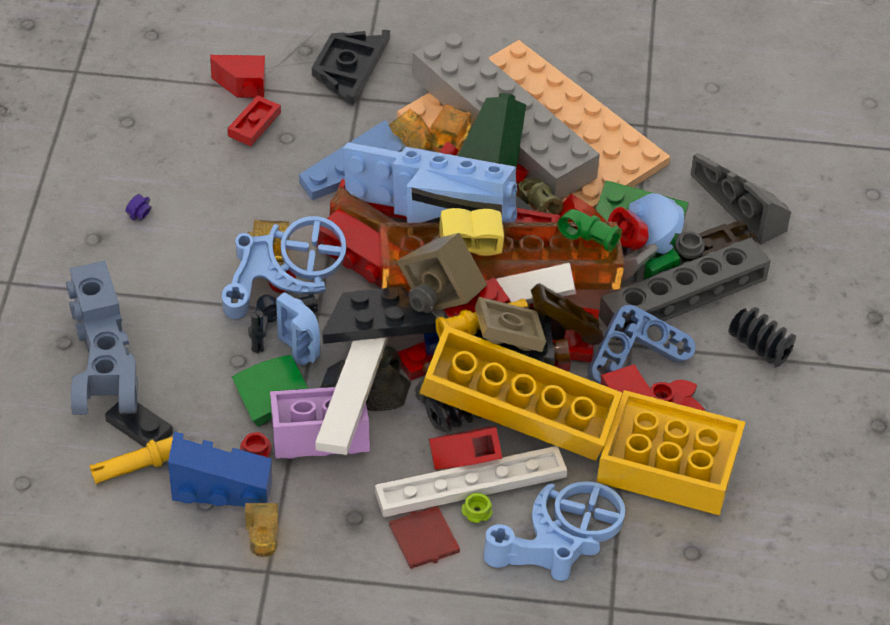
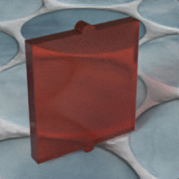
[389,506,460,569]

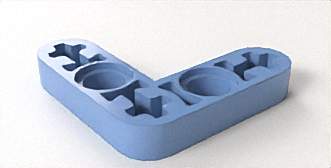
[588,305,696,384]

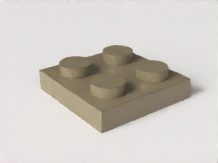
[475,297,546,352]

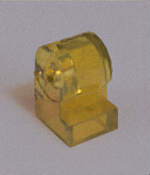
[388,108,434,151]
[245,503,279,557]

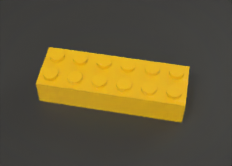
[420,325,622,461]

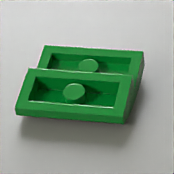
[232,355,309,427]

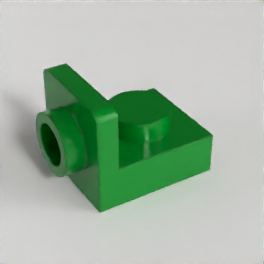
[643,248,681,280]

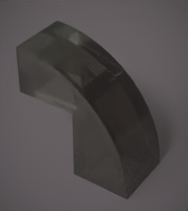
[320,360,411,411]

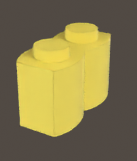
[439,208,504,256]

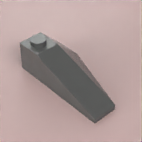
[690,153,791,245]

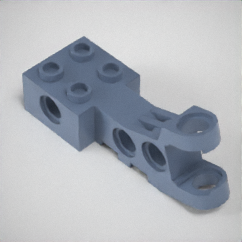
[66,261,138,415]

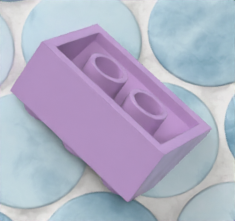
[270,387,370,459]

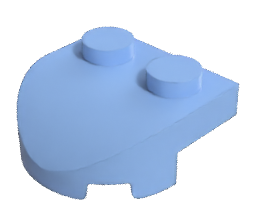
[627,193,684,255]
[276,292,320,365]

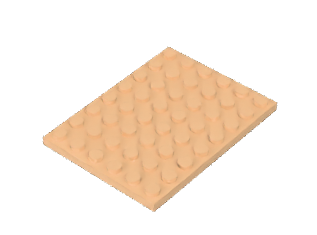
[397,40,670,236]

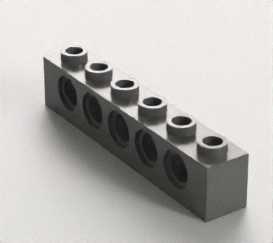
[599,238,771,340]

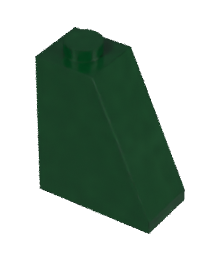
[457,93,526,169]

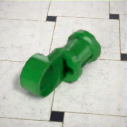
[558,209,622,252]

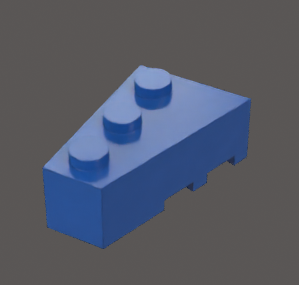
[168,431,272,509]

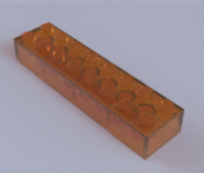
[379,222,625,291]

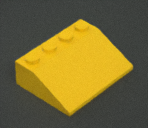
[597,390,746,516]

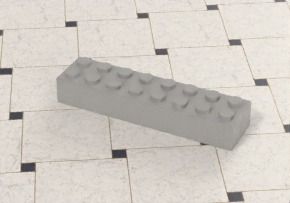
[412,31,600,199]

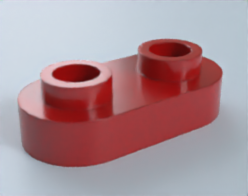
[607,207,649,250]

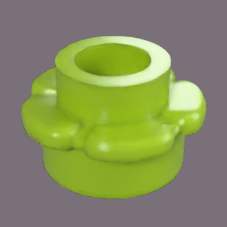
[461,493,493,523]

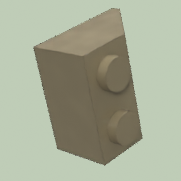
[397,232,487,312]

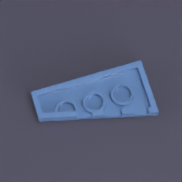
[299,120,406,200]

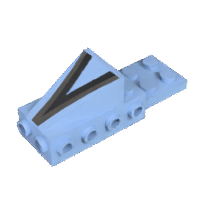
[343,142,517,238]

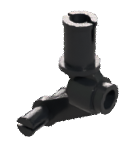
[248,294,318,353]

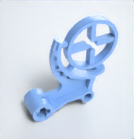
[222,216,346,319]
[483,481,625,581]

